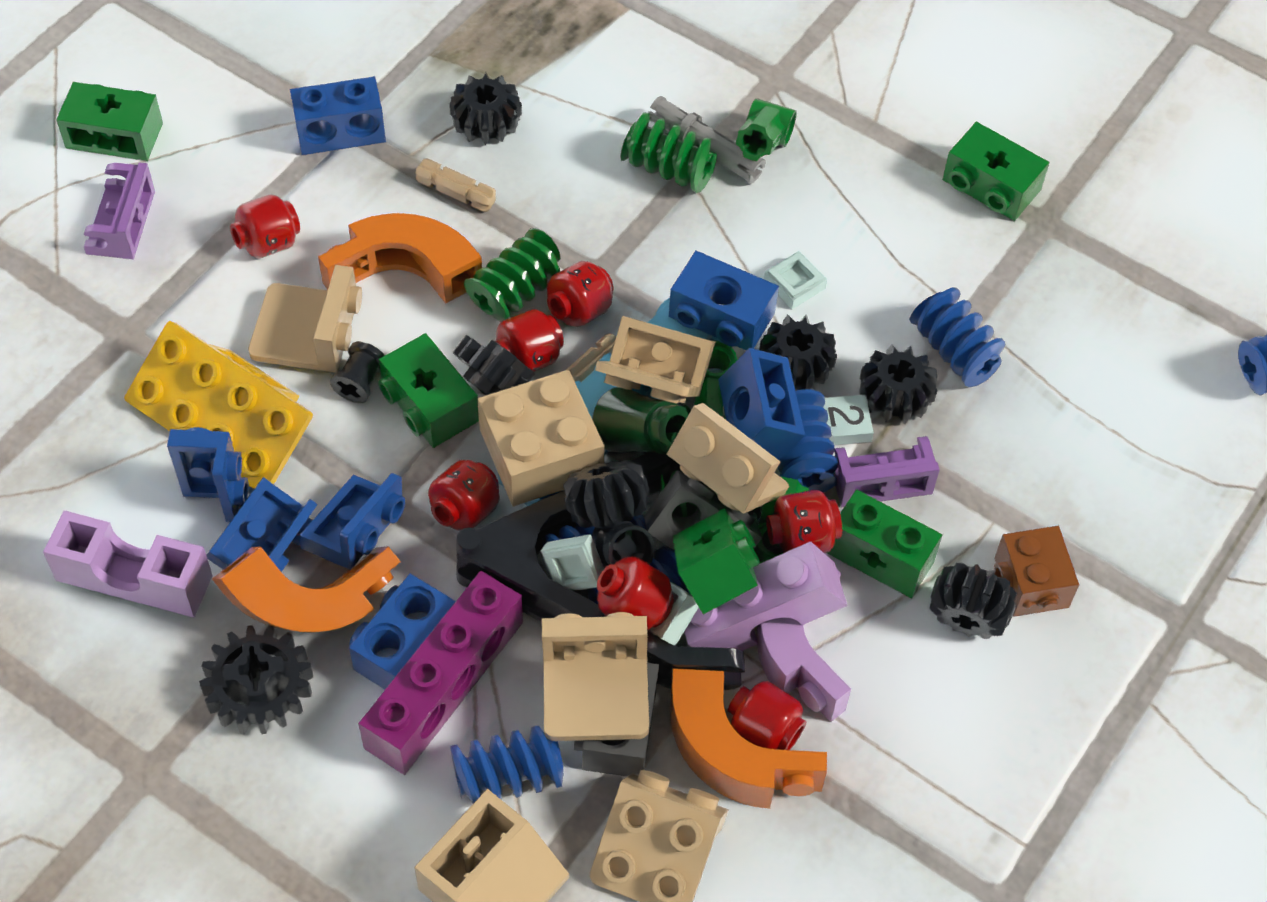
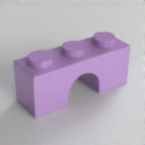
[43,510,213,618]
[685,542,847,651]

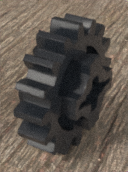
[453,335,535,396]
[199,625,314,735]

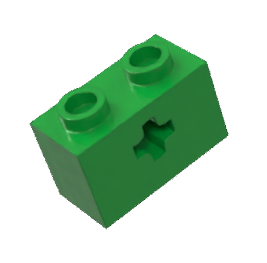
[56,81,163,161]
[942,121,1050,221]
[378,333,479,448]
[827,489,943,599]
[673,508,760,614]

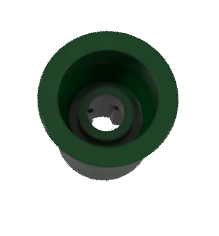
[592,387,688,454]

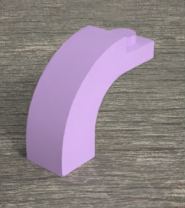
[757,568,851,722]

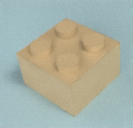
[478,369,604,507]

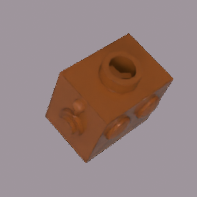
[994,525,1079,617]

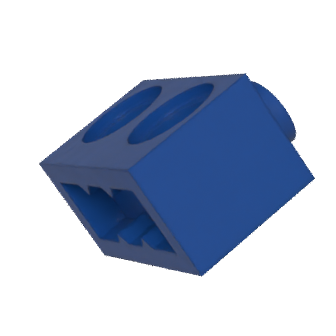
[290,76,386,155]
[349,573,456,690]

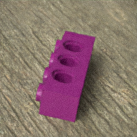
[358,571,523,775]

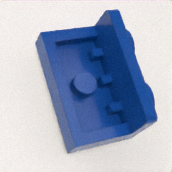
[167,427,249,522]
[299,473,405,570]
[206,477,318,572]

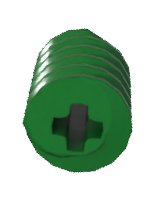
[620,112,717,193]
[464,228,561,322]

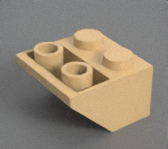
[414,789,569,902]

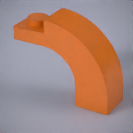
[318,213,482,304]
[212,546,401,632]
[670,669,827,809]

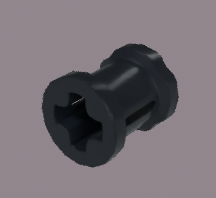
[330,341,385,403]

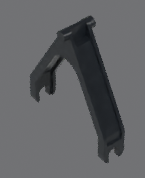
[456,452,745,690]

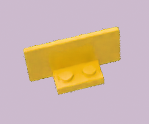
[124,321,313,489]

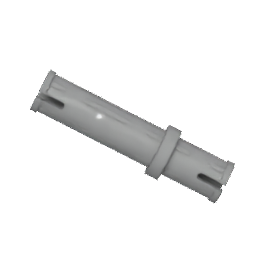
[648,96,766,184]

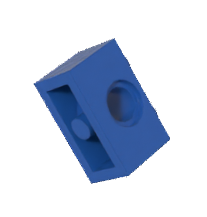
[669,250,779,351]
[718,348,805,460]

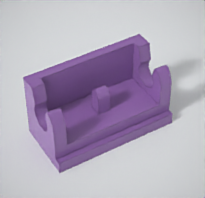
[84,162,155,260]
[833,436,940,507]

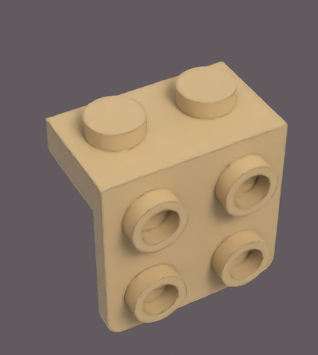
[248,265,362,373]
[595,316,715,404]
[667,403,789,514]
[542,612,649,741]
[590,770,729,902]

